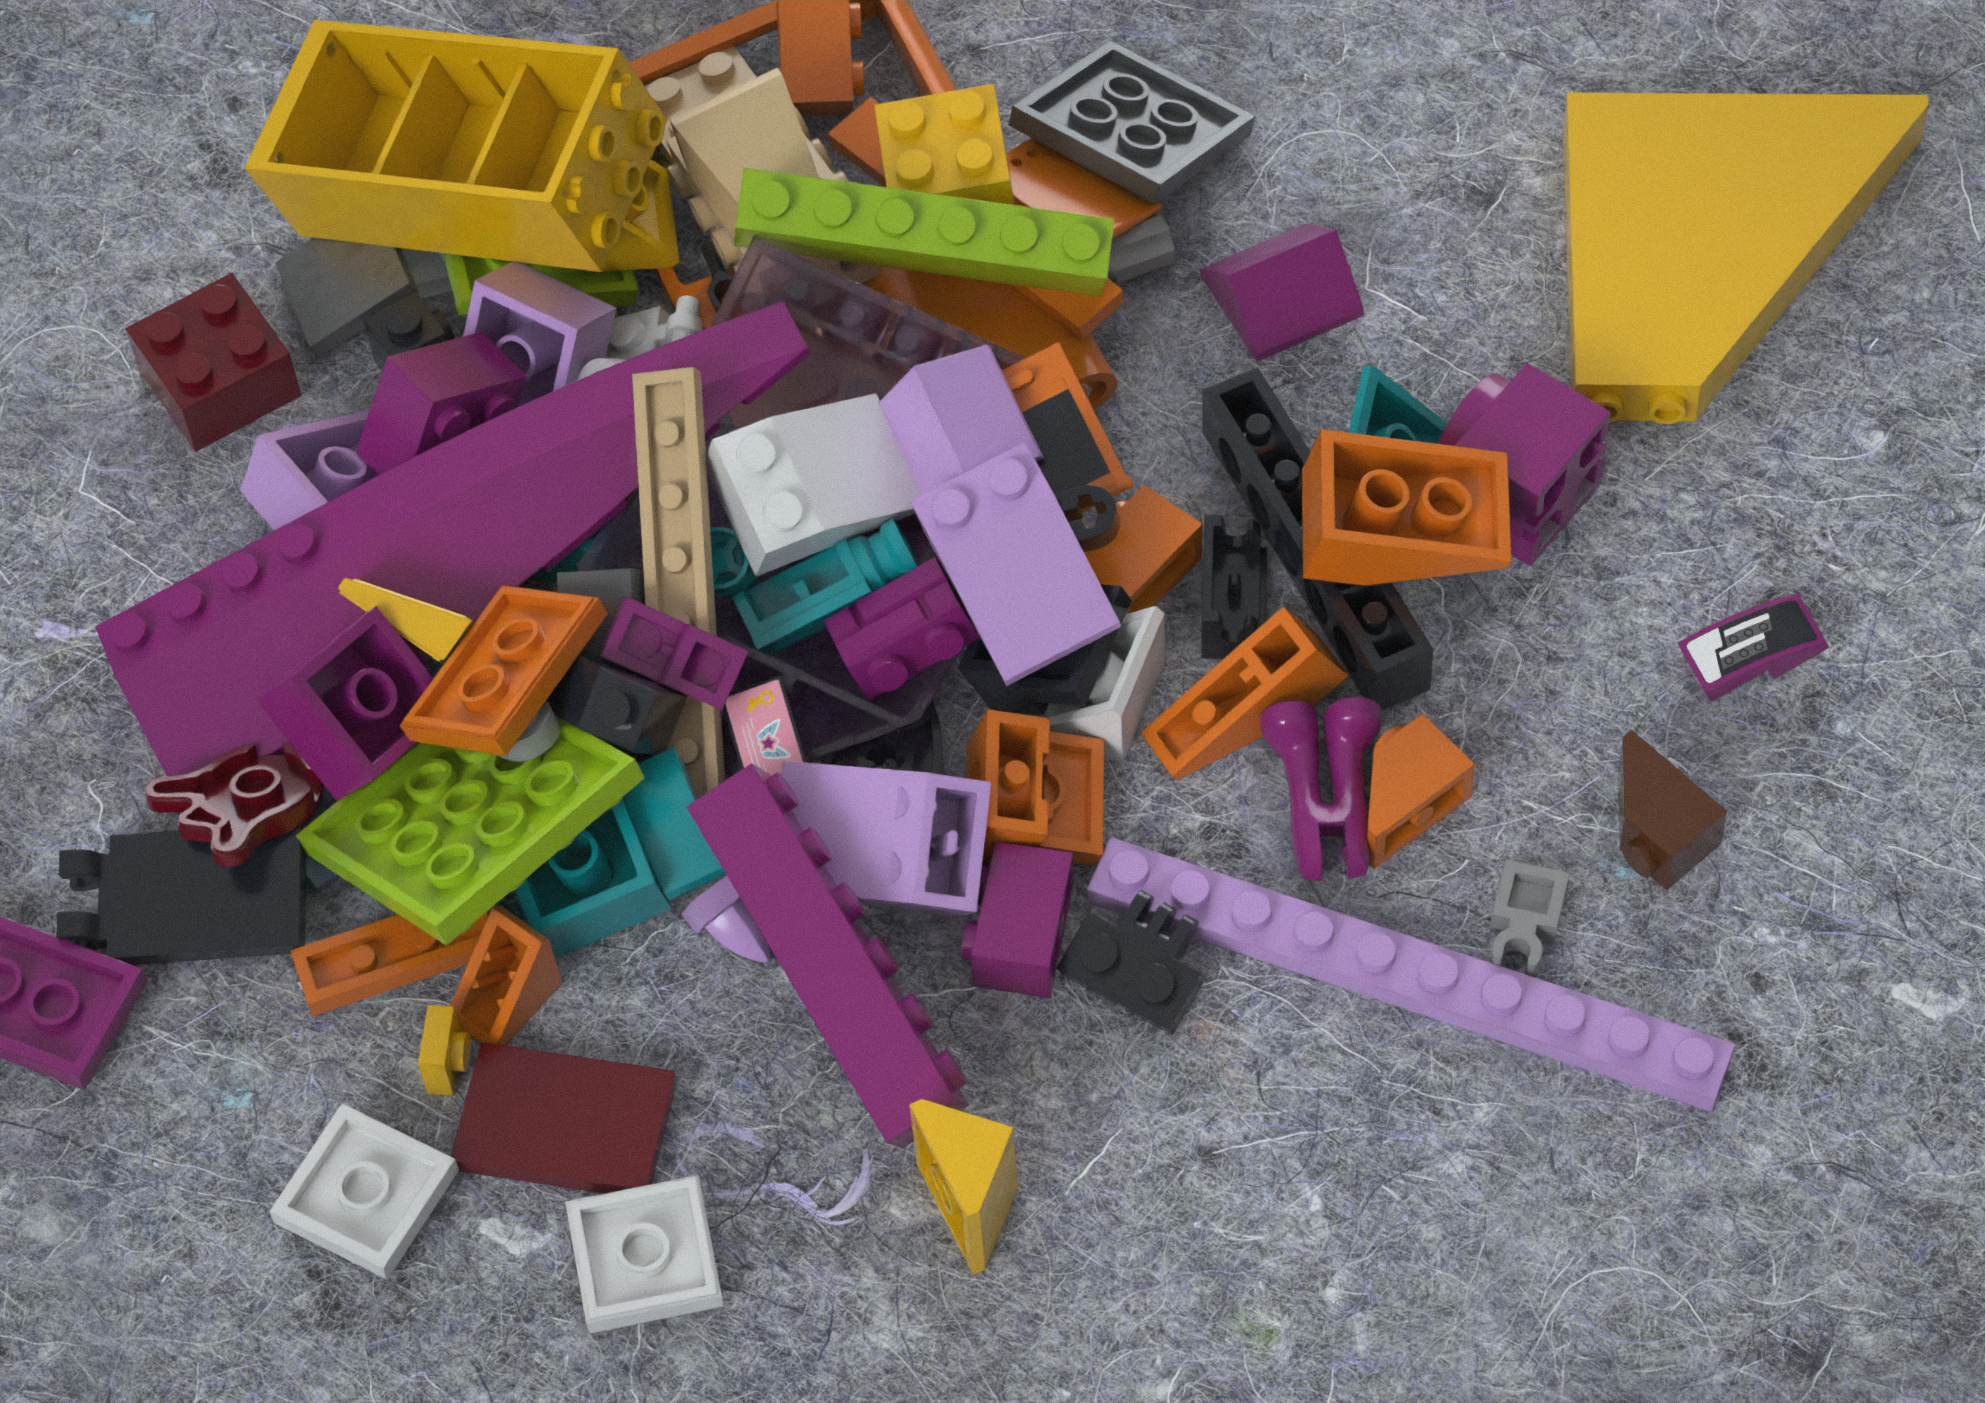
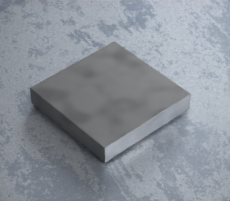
[275,238,420,357]

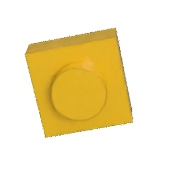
[418,1005,471,1096]

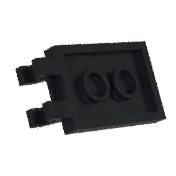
[56,824,307,965]

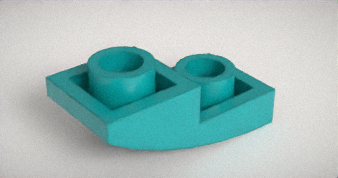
[624,747,726,900]

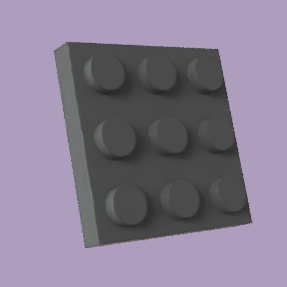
[1008,40,1255,205]

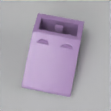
[781,761,991,918]

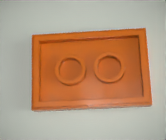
[400,585,608,756]

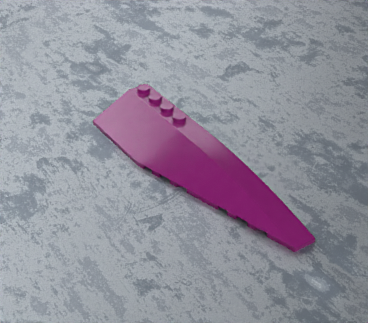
[95,301,811,776]

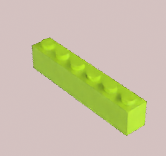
[734,167,1115,296]

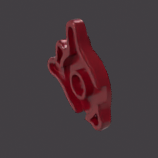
[144,743,325,867]

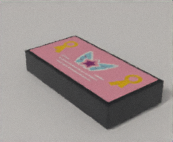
[723,675,810,776]

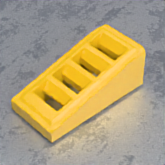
[338,578,475,664]

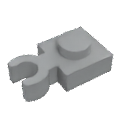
[1490,859,1570,977]

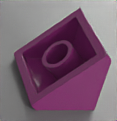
[1200,224,1364,362]

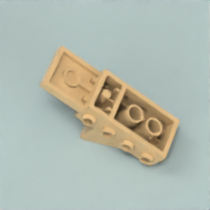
[645,46,883,317]

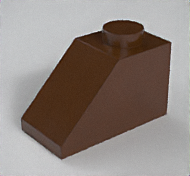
[1618,730,1727,890]

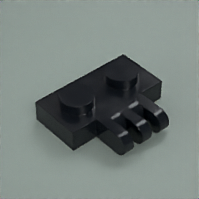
[1056,890,1206,1036]

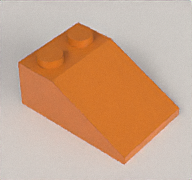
[1302,429,1511,586]

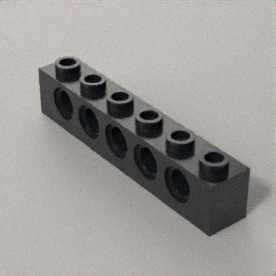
[1202,367,1433,711]

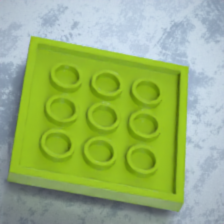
[296,715,645,946]

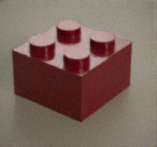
[125,273,302,452]

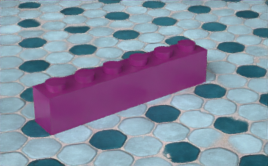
[686,763,969,1148]

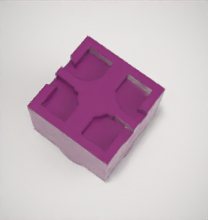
[1438,363,1610,566]

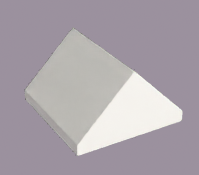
[1036,606,1165,764]

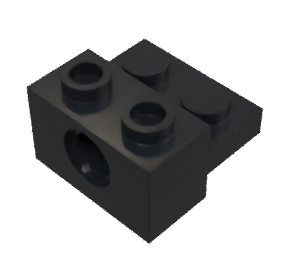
[957,584,1132,716]

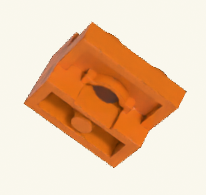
[965,709,1104,866]

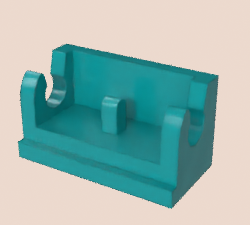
[732,538,873,658]

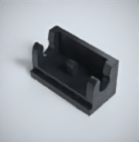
[1201,515,1267,659]

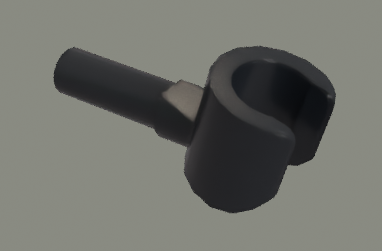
[701,242,749,316]

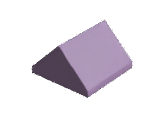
[879,345,1044,494]

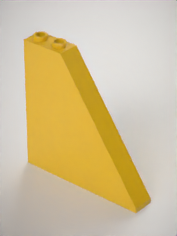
[1563,92,1929,424]

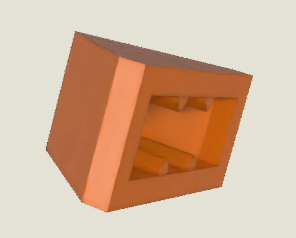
[450,905,562,1046]

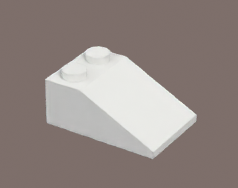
[706,393,922,577]

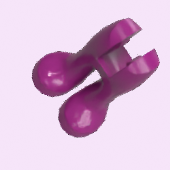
[1260,697,1382,881]

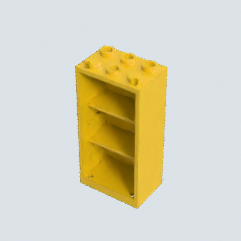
[244,20,667,272]

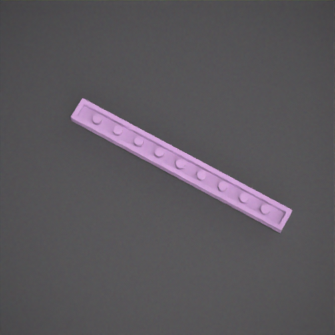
[1087,837,1735,1112]

